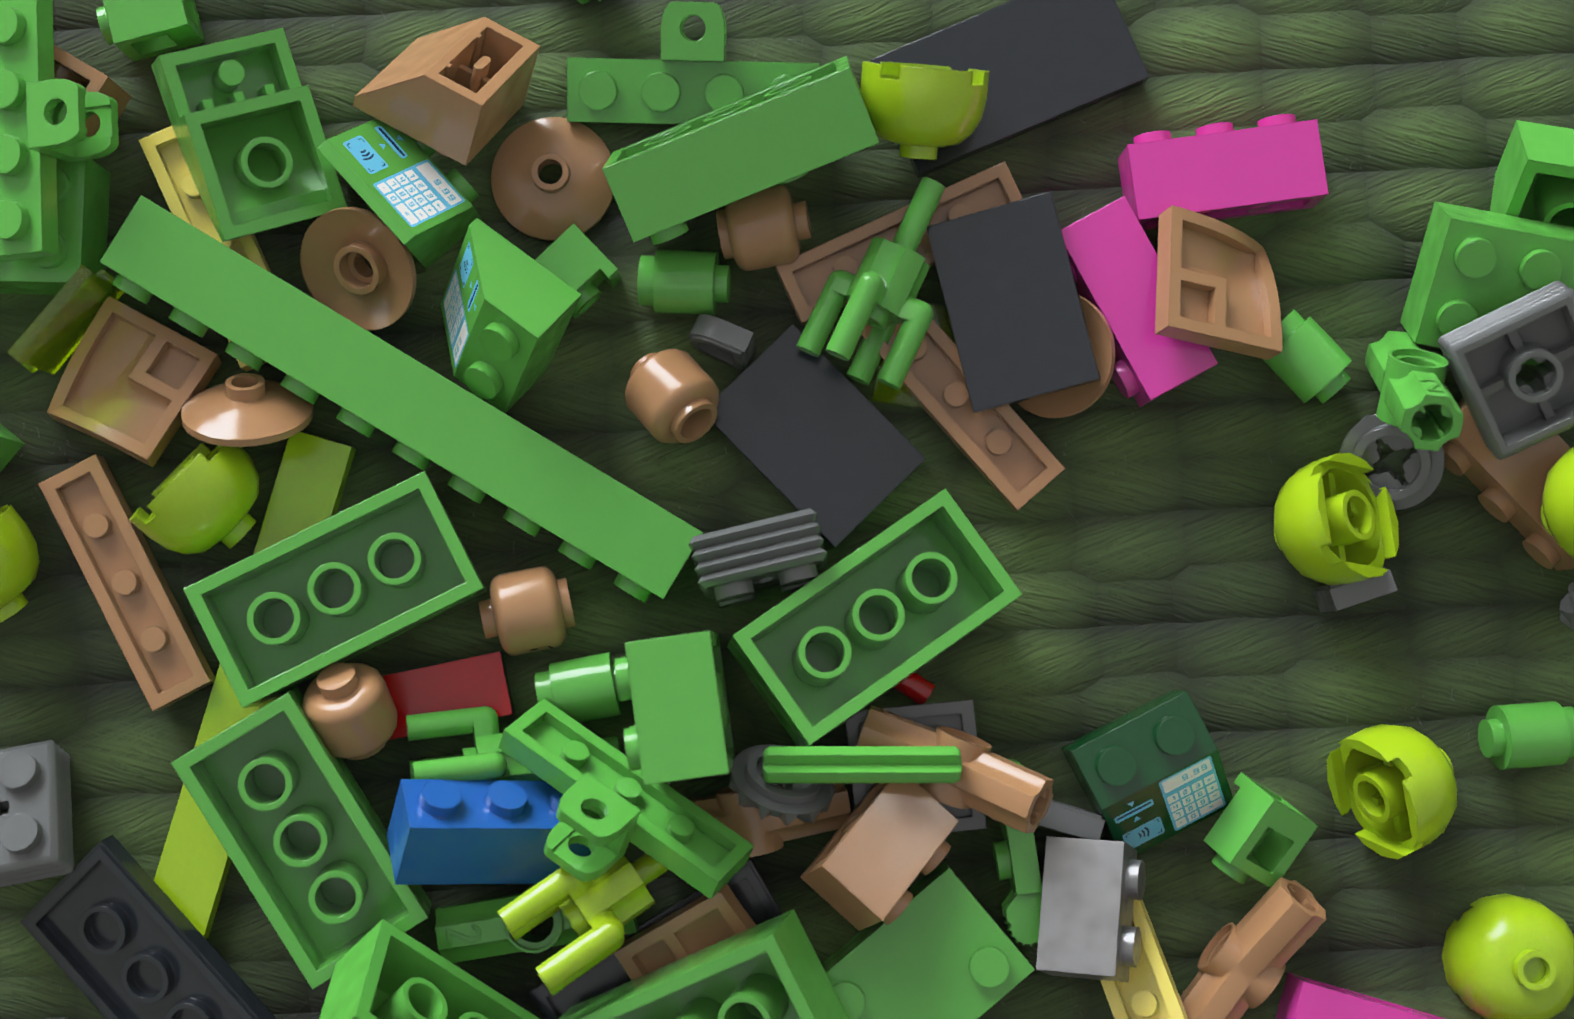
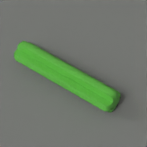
[762,746,962,784]

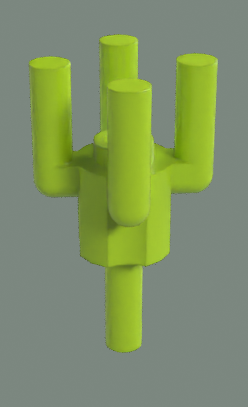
[497,854,669,996]

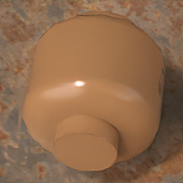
[716,184,812,271]
[625,349,719,444]
[478,566,576,656]
[302,663,398,760]

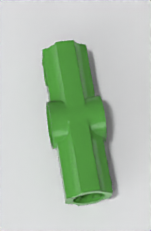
[1365,330,1464,451]
[435,891,638,963]

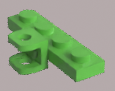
[0,0,119,262]
[567,1,820,124]
[499,698,754,899]

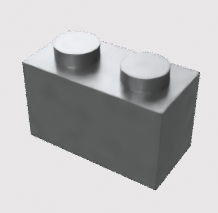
[1036,836,1146,982]

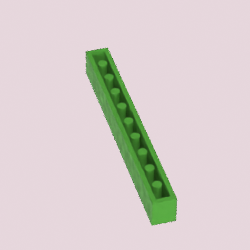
[100,195,703,603]

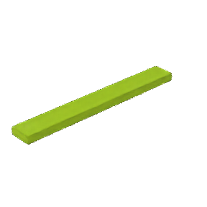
[154,432,356,939]

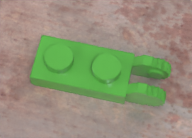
[992,758,1042,946]

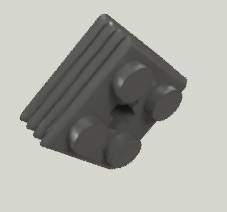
[1438,281,1574,460]
[688,508,827,608]
[0,740,74,887]

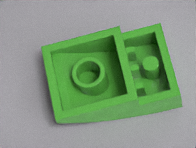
[151,28,347,242]

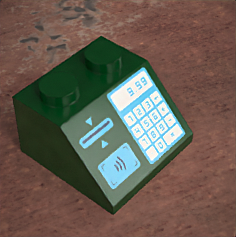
[1061,690,1233,855]

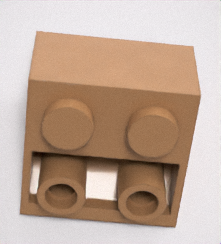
[353,17,540,166]

